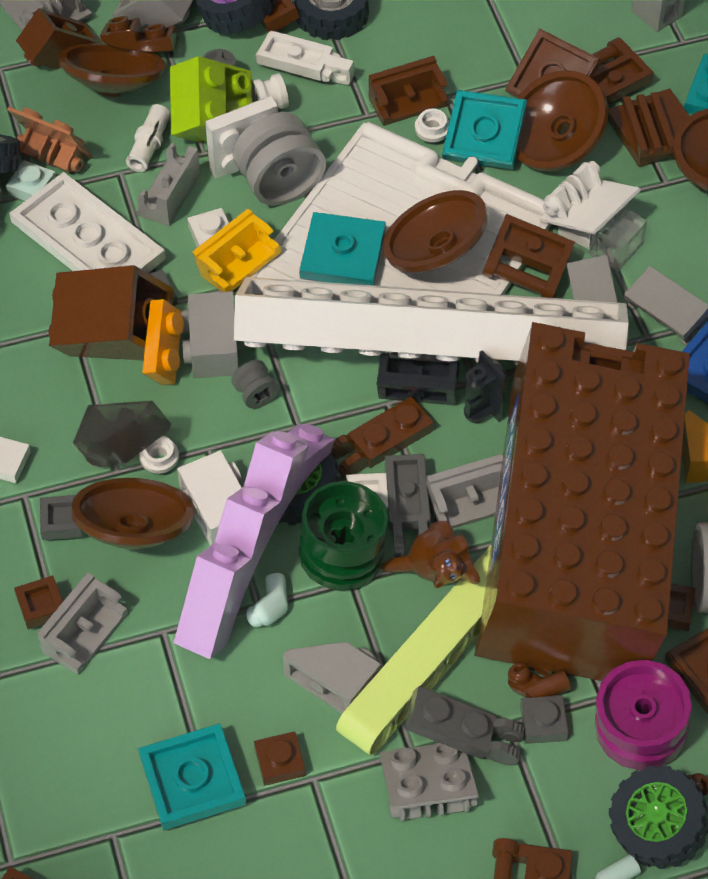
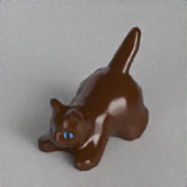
[380,521,480,588]

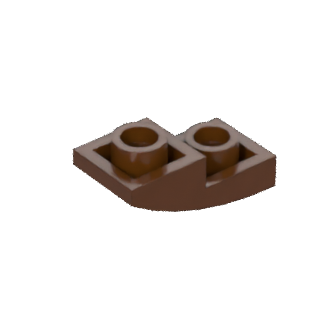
[100,16,179,52]

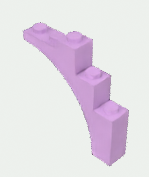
[174,424,335,659]

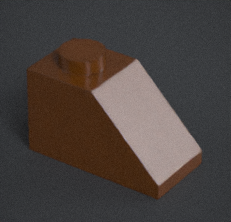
[16,8,102,69]

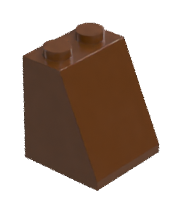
[49,265,174,360]

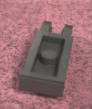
[385,454,430,557]
[405,686,525,766]

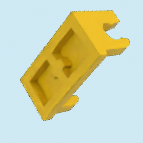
[192,209,282,292]

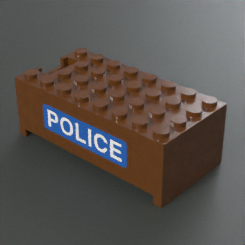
[474,322,690,681]

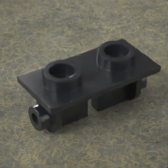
[464,350,507,423]

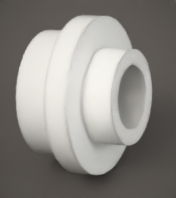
[415,109,449,142]
[139,435,179,474]

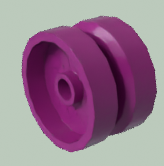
[595,660,692,771]

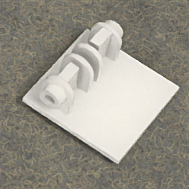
[539,161,641,234]

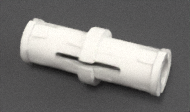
[125,104,171,172]

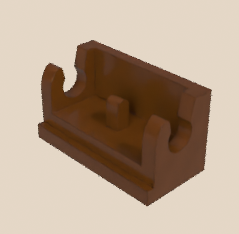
[369,55,448,126]

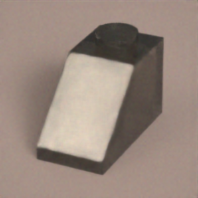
[73,401,172,467]

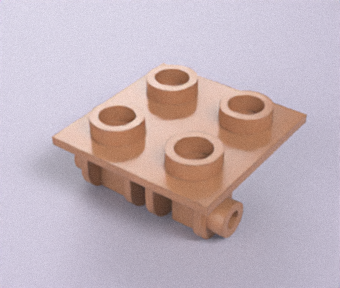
[7,106,93,174]

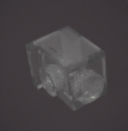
[588,208,647,271]

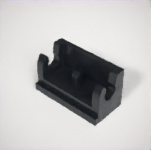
[376,352,460,405]

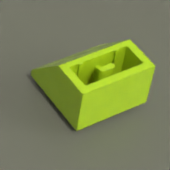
[170,56,252,142]

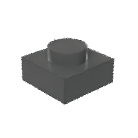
[40,495,83,540]
[520,695,568,744]

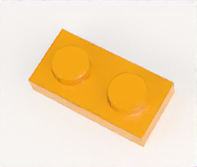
[142,299,184,385]

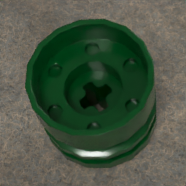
[299,481,389,591]

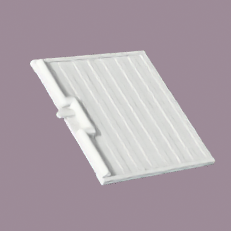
[251,122,552,363]

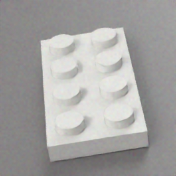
[10,172,166,273]

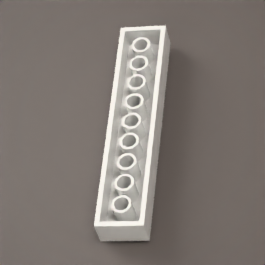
[234,277,629,365]

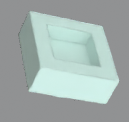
[6,160,56,201]

